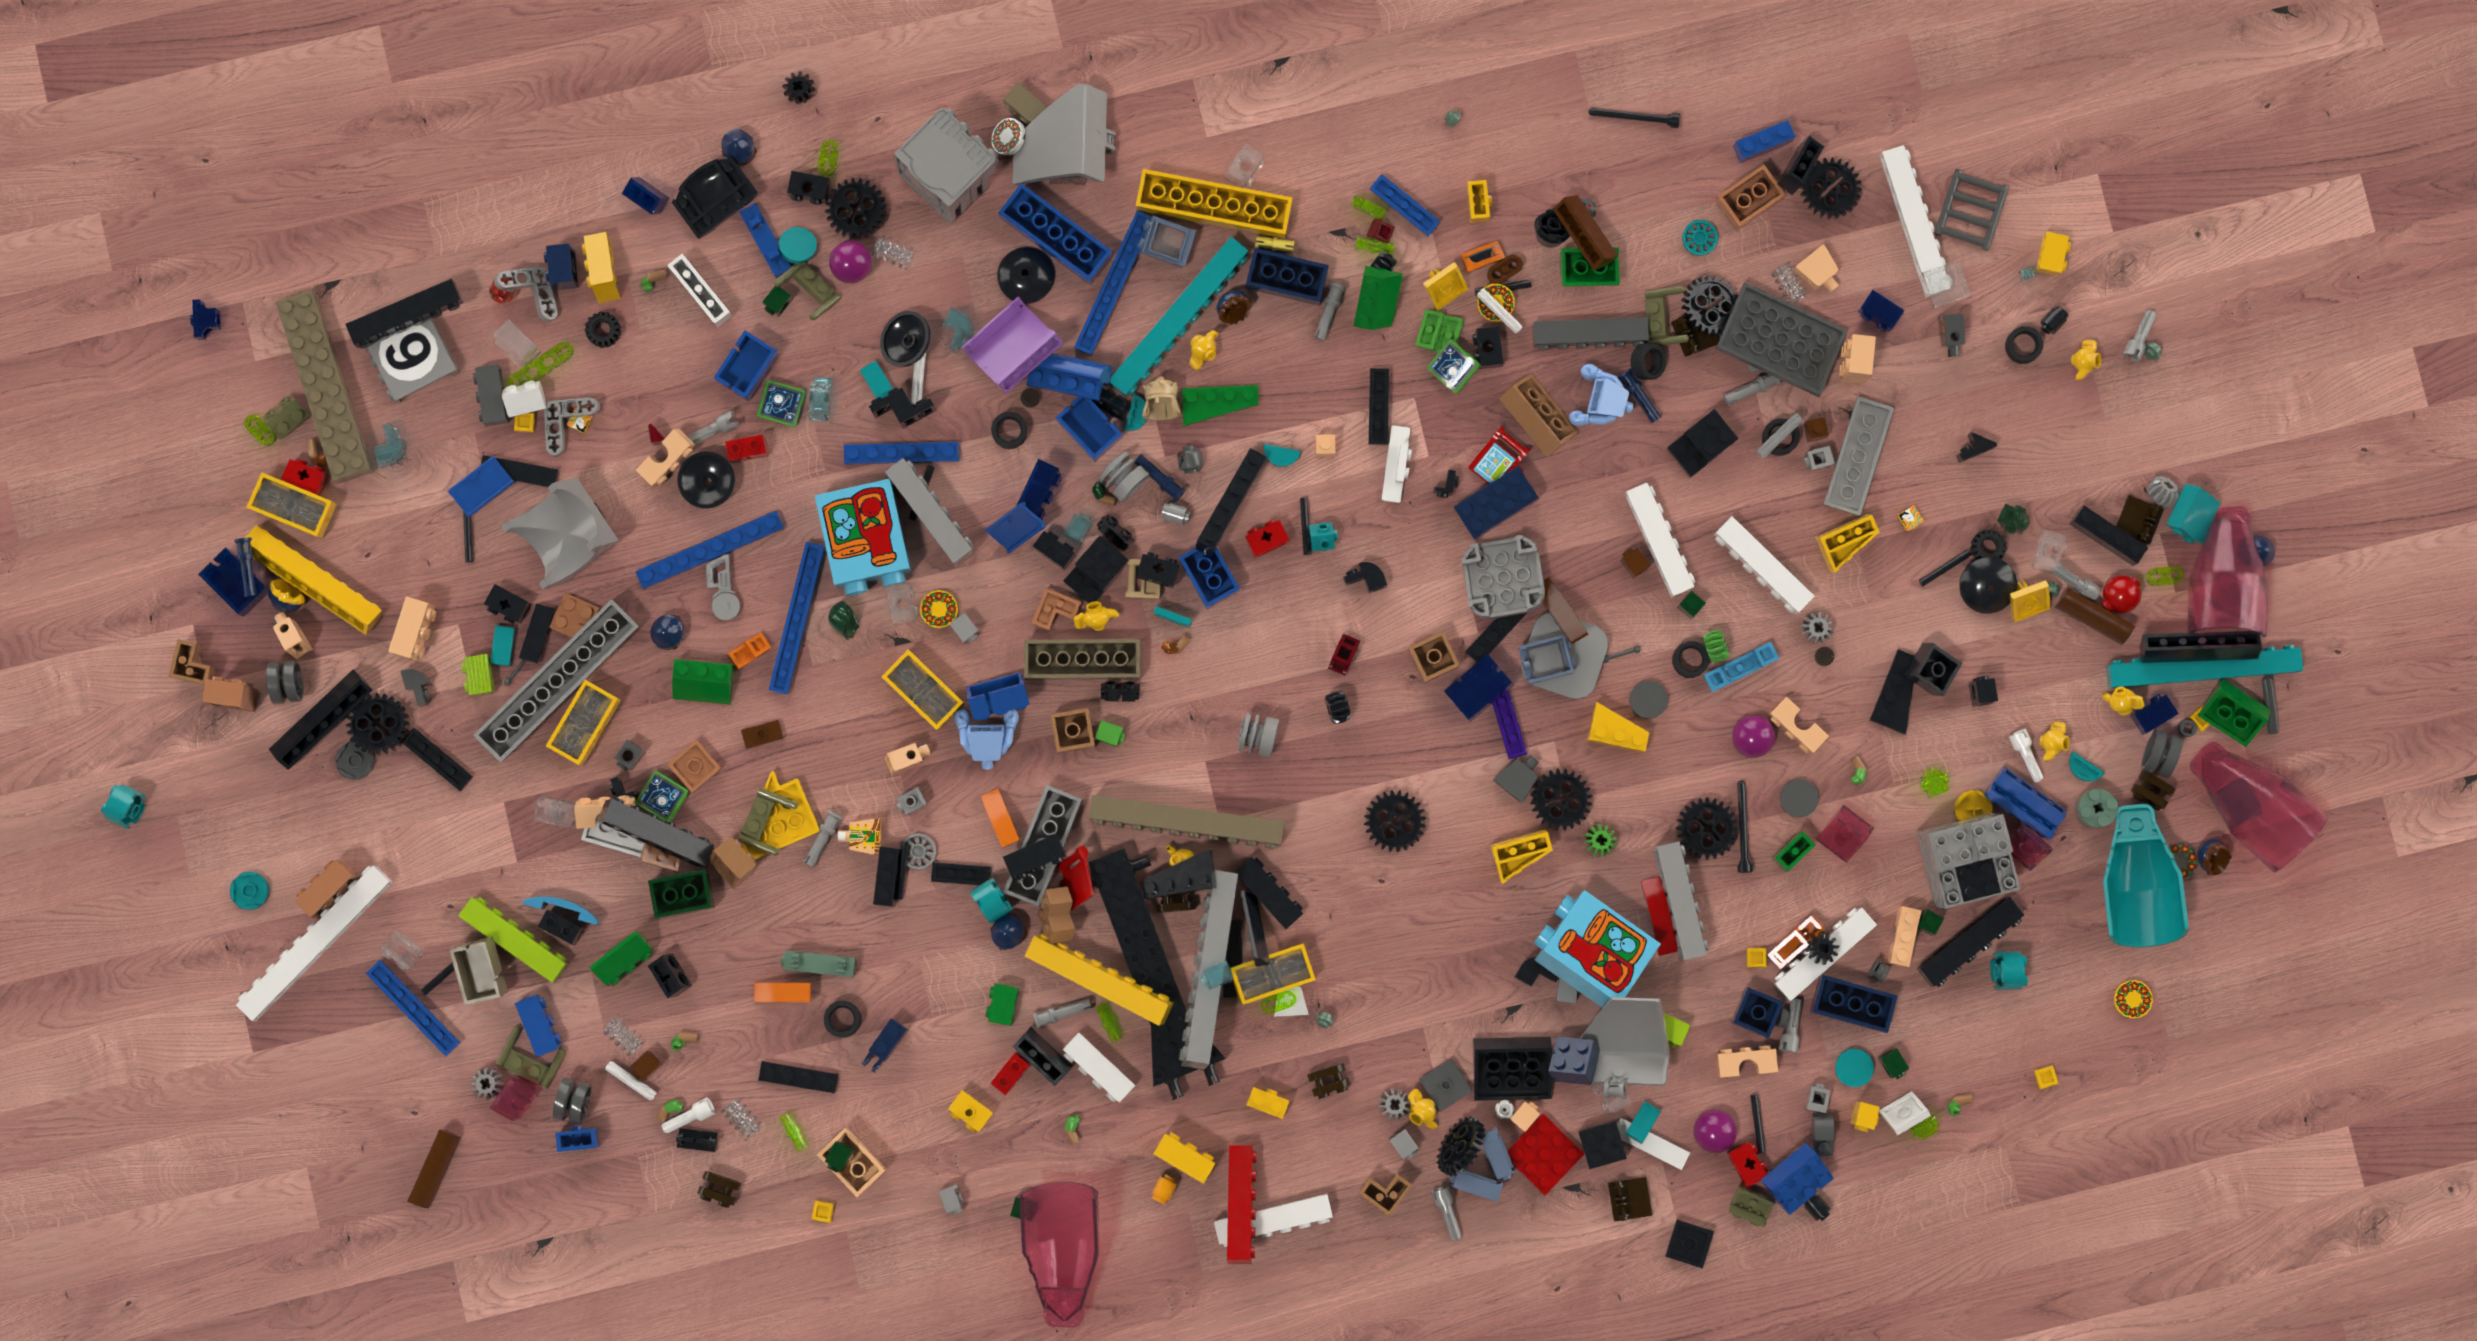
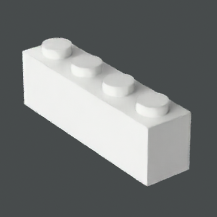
[667,254,732,328]
[1063,1033,1136,1103]

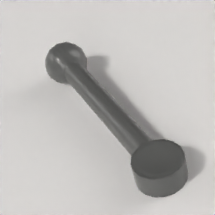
[1603,646,1641,663]
[504,660,526,686]

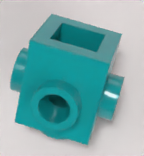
[1309,522,1338,552]

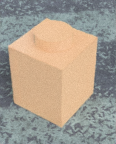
[1315,435,1335,457]
[1509,1101,1540,1132]

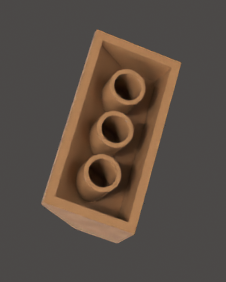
[1499,373,1579,457]

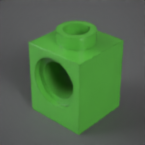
[1095,720,1126,747]

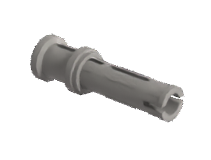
[1314,282,1346,341]
[1723,374,1781,406]
[803,810,844,867]
[1033,998,1092,1029]

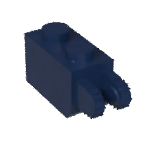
[862,1018,908,1073]

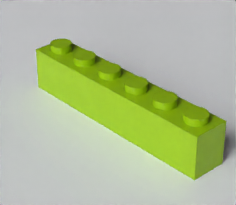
[458,897,569,983]

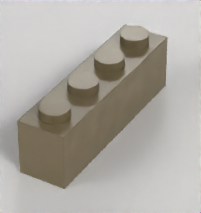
[1003,83,1047,126]

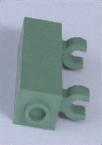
[781,951,857,978]

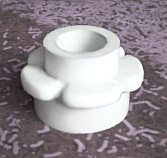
[1495,1100,1514,1119]

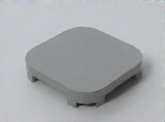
[1462,535,1545,619]
[1520,613,1608,700]

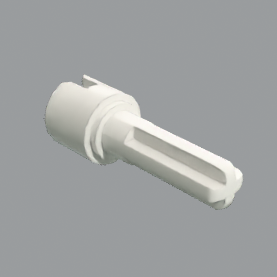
[2008,729,2043,782]
[661,1097,715,1133]

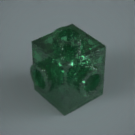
[1997,504,2030,535]

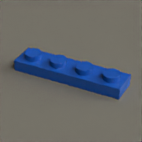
[1369,174,1440,237]

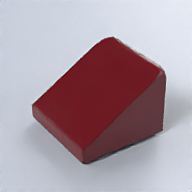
[1367,219,1395,245]
[648,424,665,446]

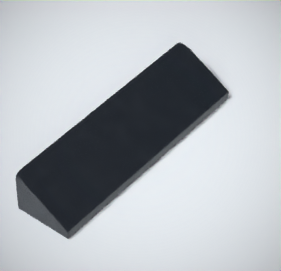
[1240,890,1270,967]

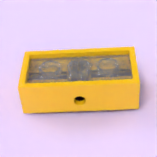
[246,472,337,539]
[882,649,965,732]
[546,680,621,767]
[1229,943,1316,1005]

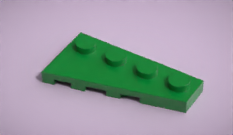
[1182,385,1259,427]

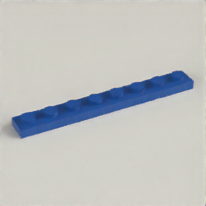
[1074,210,1151,356]
[635,511,784,589]
[769,542,825,695]

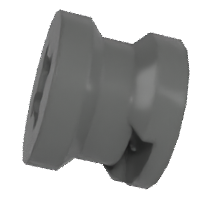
[1868,958,1891,982]

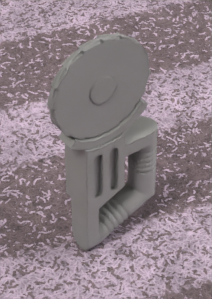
[706,554,740,621]

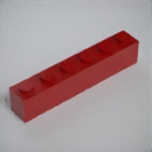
[1227,1145,1257,1264]

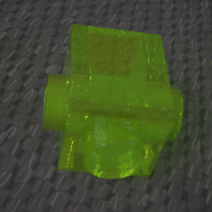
[1919,767,1950,798]
[1910,1115,1939,1141]

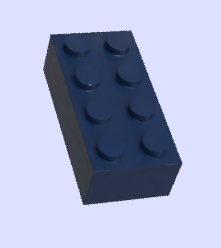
[1246,248,1329,306]
[1454,466,1539,540]
[1810,975,1898,1033]

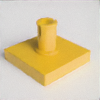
[1423,262,1469,311]
[2010,580,2050,623]

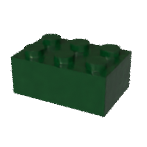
[648,869,715,919]

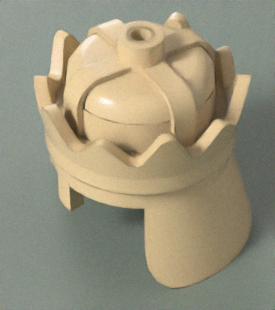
[1142,377,1182,421]

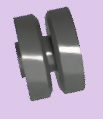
[266,660,304,705]
[2141,729,2183,778]
[553,1077,592,1125]

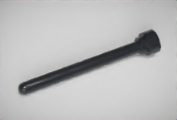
[1588,108,1680,128]
[1737,780,1753,873]

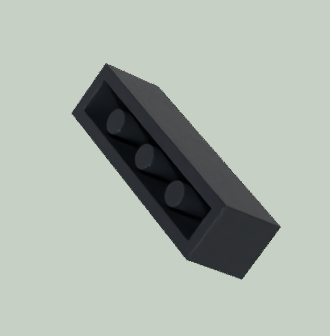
[2069,505,2148,566]
[1234,857,1303,930]

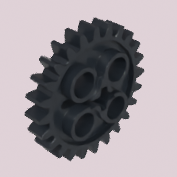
[1800,157,1862,219]
[825,178,887,240]
[1681,275,1738,337]
[346,693,410,756]
[1530,768,1593,831]
[1364,790,1426,853]
[1675,797,1739,860]
[1436,1116,1486,1177]

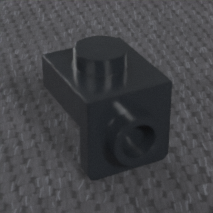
[1433,470,1459,498]
[609,777,639,800]

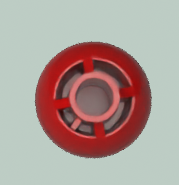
[2100,575,2142,613]

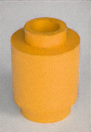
[1152,1174,1177,1205]

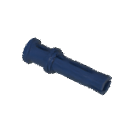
[1618,369,1662,424]
[1134,454,1186,502]
[234,538,256,597]

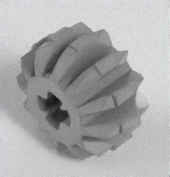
[2146,475,2181,508]
[1801,612,1834,645]
[470,1067,504,1100]
[1378,1088,1410,1121]

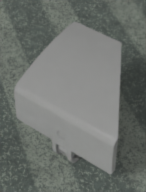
[1012,84,1116,185]
[1580,997,1670,1099]

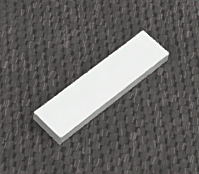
[1617,1117,1690,1170]

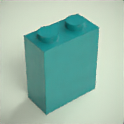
[2166,484,2221,544]

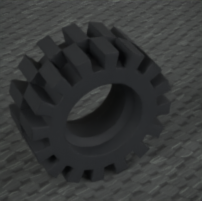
[585,312,621,348]
[1970,529,2007,560]

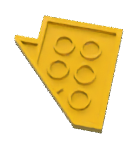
[742,771,820,860]

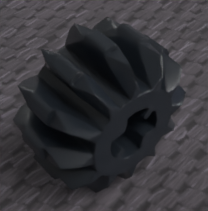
[782,71,815,104]
[1370,251,1397,271]
[1325,691,1351,724]
[1806,932,1839,965]

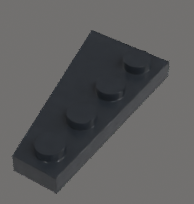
[1869,649,1915,735]
[1142,849,1216,900]

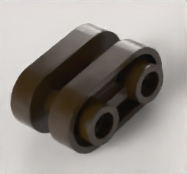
[2131,770,2176,811]
[1157,892,1196,913]
[1307,1063,1351,1099]
[697,1171,741,1208]

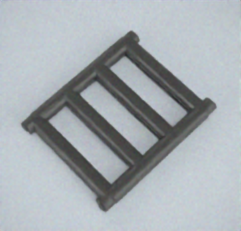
[1935,169,2009,251]

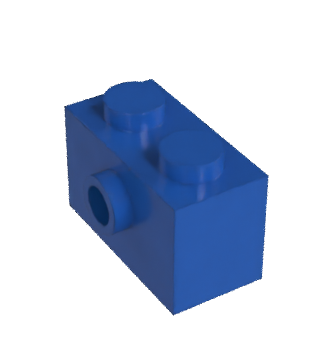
[555,1126,600,1152]

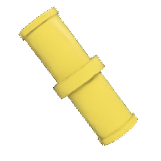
[1255,235,1294,253]

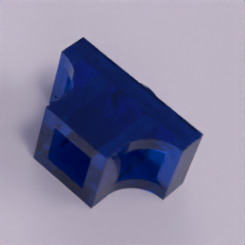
[190,299,221,341]

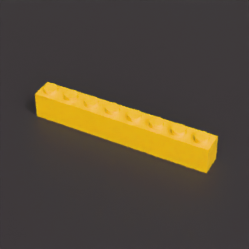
[243,525,382,635]
[1025,933,1174,1026]

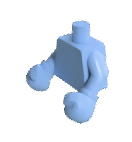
[1569,364,1633,427]
[954,709,1019,769]

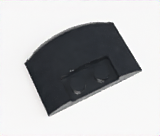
[672,157,758,239]

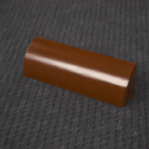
[1553,195,1618,270]
[2055,588,2136,645]
[407,1129,461,1209]

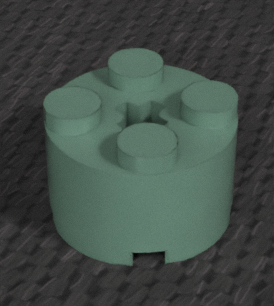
[2074,789,2118,829]

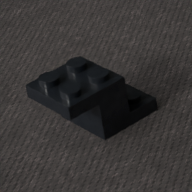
[869,388,936,429]
[1667,409,1738,478]
[1063,535,1129,604]

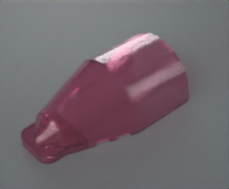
[2187,506,2268,637]
[2190,742,2328,873]
[1020,1182,1100,1328]

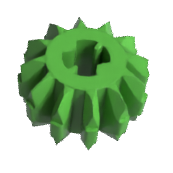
[1703,630,1729,663]
[1584,824,1617,857]

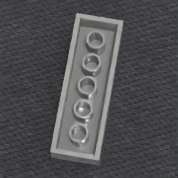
[885,458,975,567]
[1003,785,1083,907]
[1653,842,1709,961]

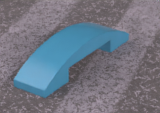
[1703,642,1779,692]
[522,897,600,925]

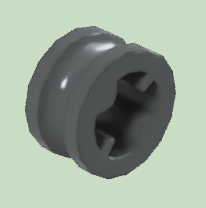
[2178,720,2197,738]

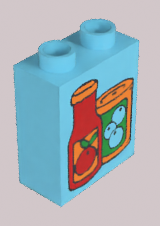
[814,479,912,596]
[1534,890,1661,1008]

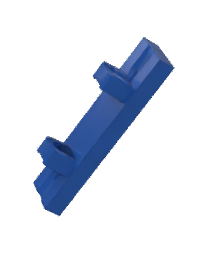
[739,203,791,278]

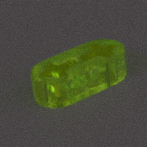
[818,140,839,177]
[1350,196,1386,220]
[244,414,276,446]
[2146,567,2184,586]
[1261,990,1296,1014]

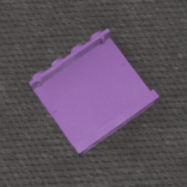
[962,296,1063,394]

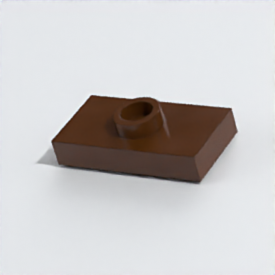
[741,720,784,749]

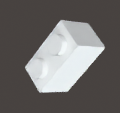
[502,381,546,417]

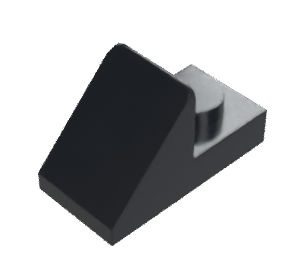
[1956,432,1997,463]

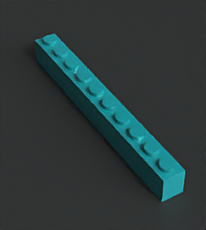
[1109,237,1249,398]
[2106,645,2304,689]

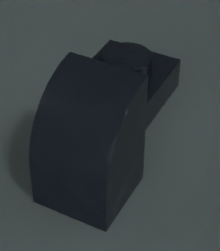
[1343,562,1387,594]
[1514,957,1559,987]

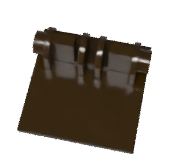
[1671,309,1719,357]
[2116,495,2164,545]
[1608,1177,1652,1222]

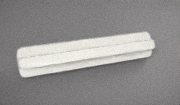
[1477,289,1522,333]
[911,352,926,406]
[605,1061,657,1101]

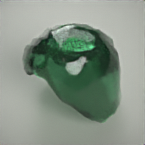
[828,601,860,640]

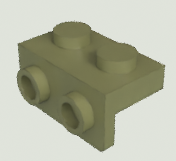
[263,395,310,440]
[1729,1185,1775,1227]

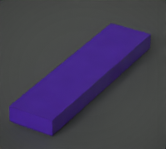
[1487,681,1527,760]

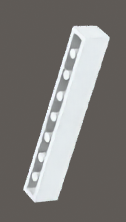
[1879,145,1952,299]

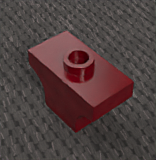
[1328,633,1360,676]

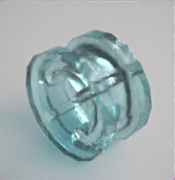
[2018,266,2038,281]

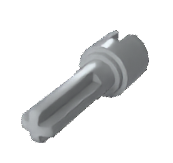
[2122,310,2156,363]
[687,410,739,445]
[2052,564,2101,602]
[1778,998,1802,1054]
[1431,1186,1461,1241]

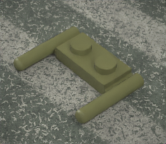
[774,262,841,321]
[1645,286,1689,346]
[738,788,798,856]
[496,1026,566,1089]

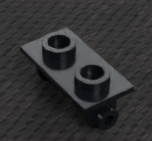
[1092,388,1131,421]
[1097,514,1135,551]
[1101,681,1140,702]
[676,1128,718,1152]

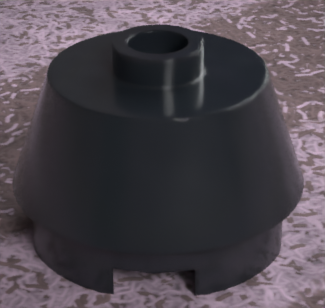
[1534,209,1570,248]

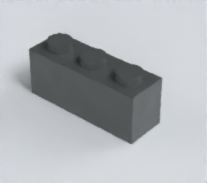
[473,364,509,427]

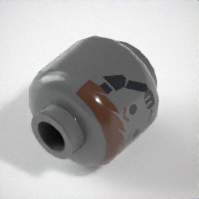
[1177,445,1203,474]

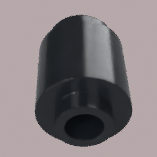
[2040,306,2069,335]
[1804,1194,1831,1221]

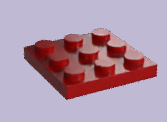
[1507,1113,1585,1196]

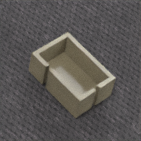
[449,936,508,1005]

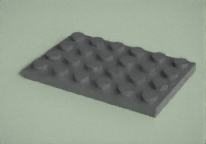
[1715,282,1848,397]

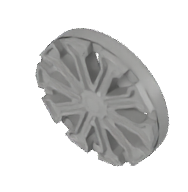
[904,833,937,870]

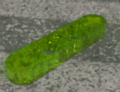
[507,342,574,386]

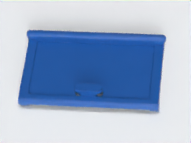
[448,456,515,518]
[985,502,1046,554]

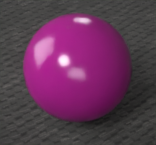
[829,241,872,284]
[1732,715,1776,758]
[1693,1109,1737,1153]

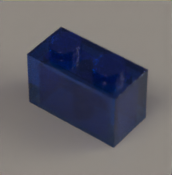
[621,177,669,215]
[1857,290,1905,332]
[2130,694,2179,735]

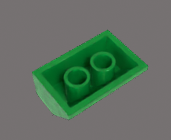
[1560,247,1620,287]
[1353,266,1403,330]
[672,659,734,705]
[2198,678,2271,747]
[589,931,654,987]

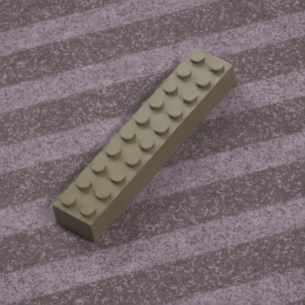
[276,290,374,484]
[1089,795,1284,849]

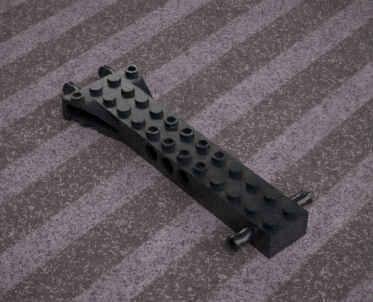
[1088,848,1226,1100]

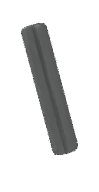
[2262,677,2279,734]

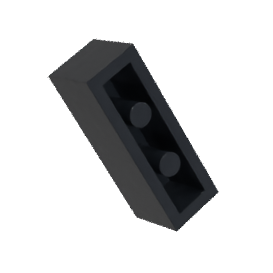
[1777,136,1824,195]
[1003,834,1066,881]
[873,847,900,907]
[1013,1027,1073,1086]

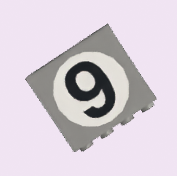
[364,317,460,404]

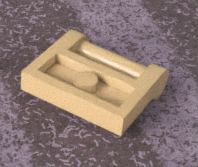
[1125,559,1161,599]

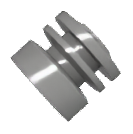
[1098,451,1150,503]
[1238,712,1279,758]

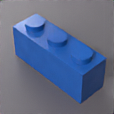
[1733,120,1796,163]
[515,994,562,1057]

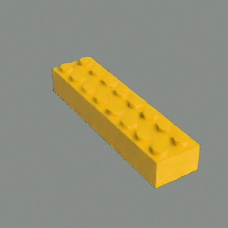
[1136,169,1293,239]

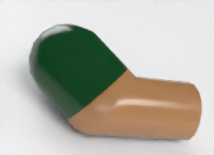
[1092,482,1116,506]

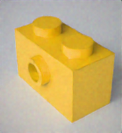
[1466,180,1492,223]
[2036,232,2071,276]
[1246,1087,1289,1119]
[948,1090,994,1133]
[1850,1102,1880,1132]

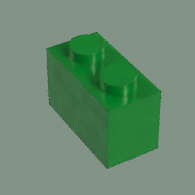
[1772,831,1816,872]
[985,983,1019,1026]

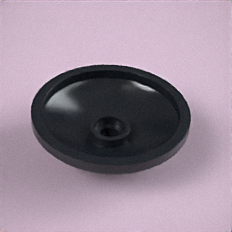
[997,247,1054,304]
[880,311,930,367]
[677,451,735,509]
[1959,557,2017,614]

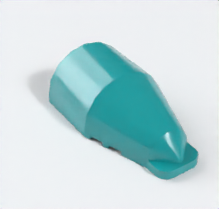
[2103,804,2189,948]

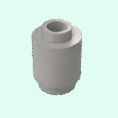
[1161,503,1191,526]

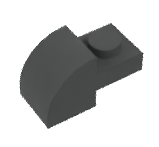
[401,669,431,707]
[1812,1113,1835,1155]

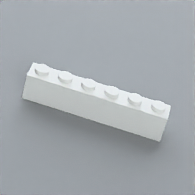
[1625,483,1695,598]
[1714,516,1815,614]
[1773,907,1877,1001]
[1214,1194,1333,1247]

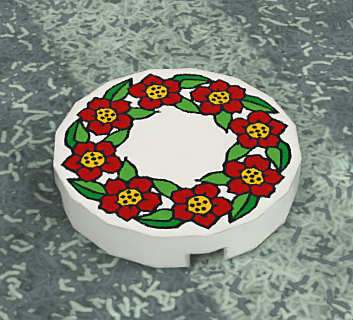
[992,118,1025,156]

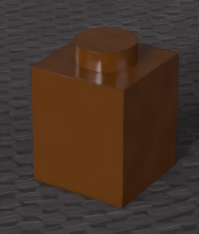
[1803,417,1829,443]
[1620,547,1651,579]
[630,1051,663,1081]

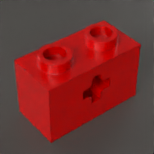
[725,434,769,463]
[280,458,329,496]
[1245,519,1290,559]
[990,1053,1030,1096]
[1727,1142,1768,1188]

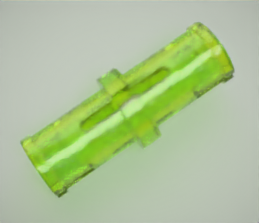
[1355,237,1394,255]
[1095,1003,1123,1043]
[779,1112,809,1152]

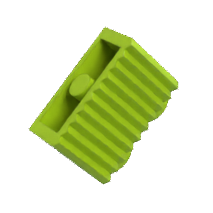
[462,654,495,696]

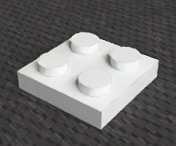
[1879,1091,1931,1135]

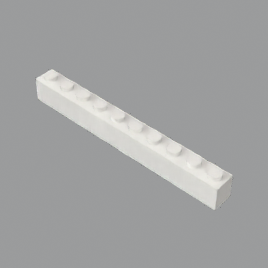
[236,866,393,1021]

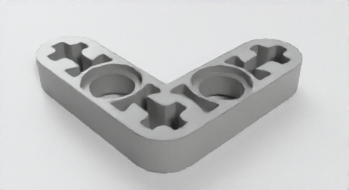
[494,267,558,322]
[544,398,600,457]

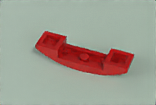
[1641,877,1678,956]

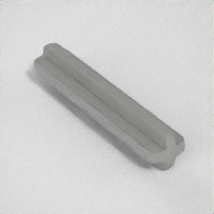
[1757,413,1803,458]

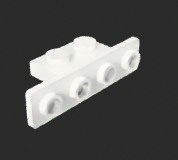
[1382,425,1412,503]

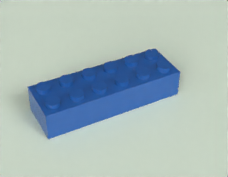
[998,183,1113,285]

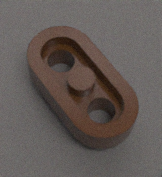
[1487,255,1523,284]

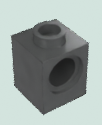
[614,739,646,771]

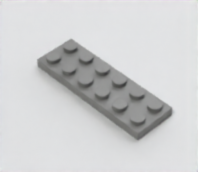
[1823,396,1894,517]

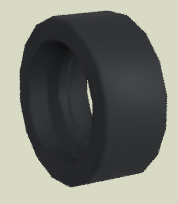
[2005,326,2043,364]
[1630,343,1666,380]
[991,412,1028,449]
[1762,418,1800,456]
[1672,641,1709,678]
[824,1001,861,1038]

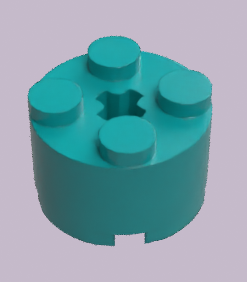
[101,784,146,829]
[970,877,1013,924]
[1990,951,2028,991]

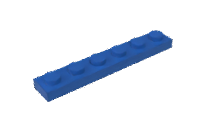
[844,442,959,465]
[366,960,461,1056]

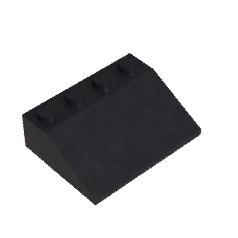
[1473,1037,1552,1101]

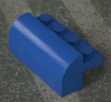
[1026,353,1113,401]
[1984,766,2067,840]

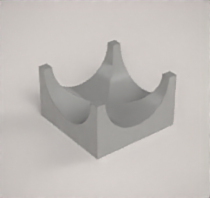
[501,477,619,589]

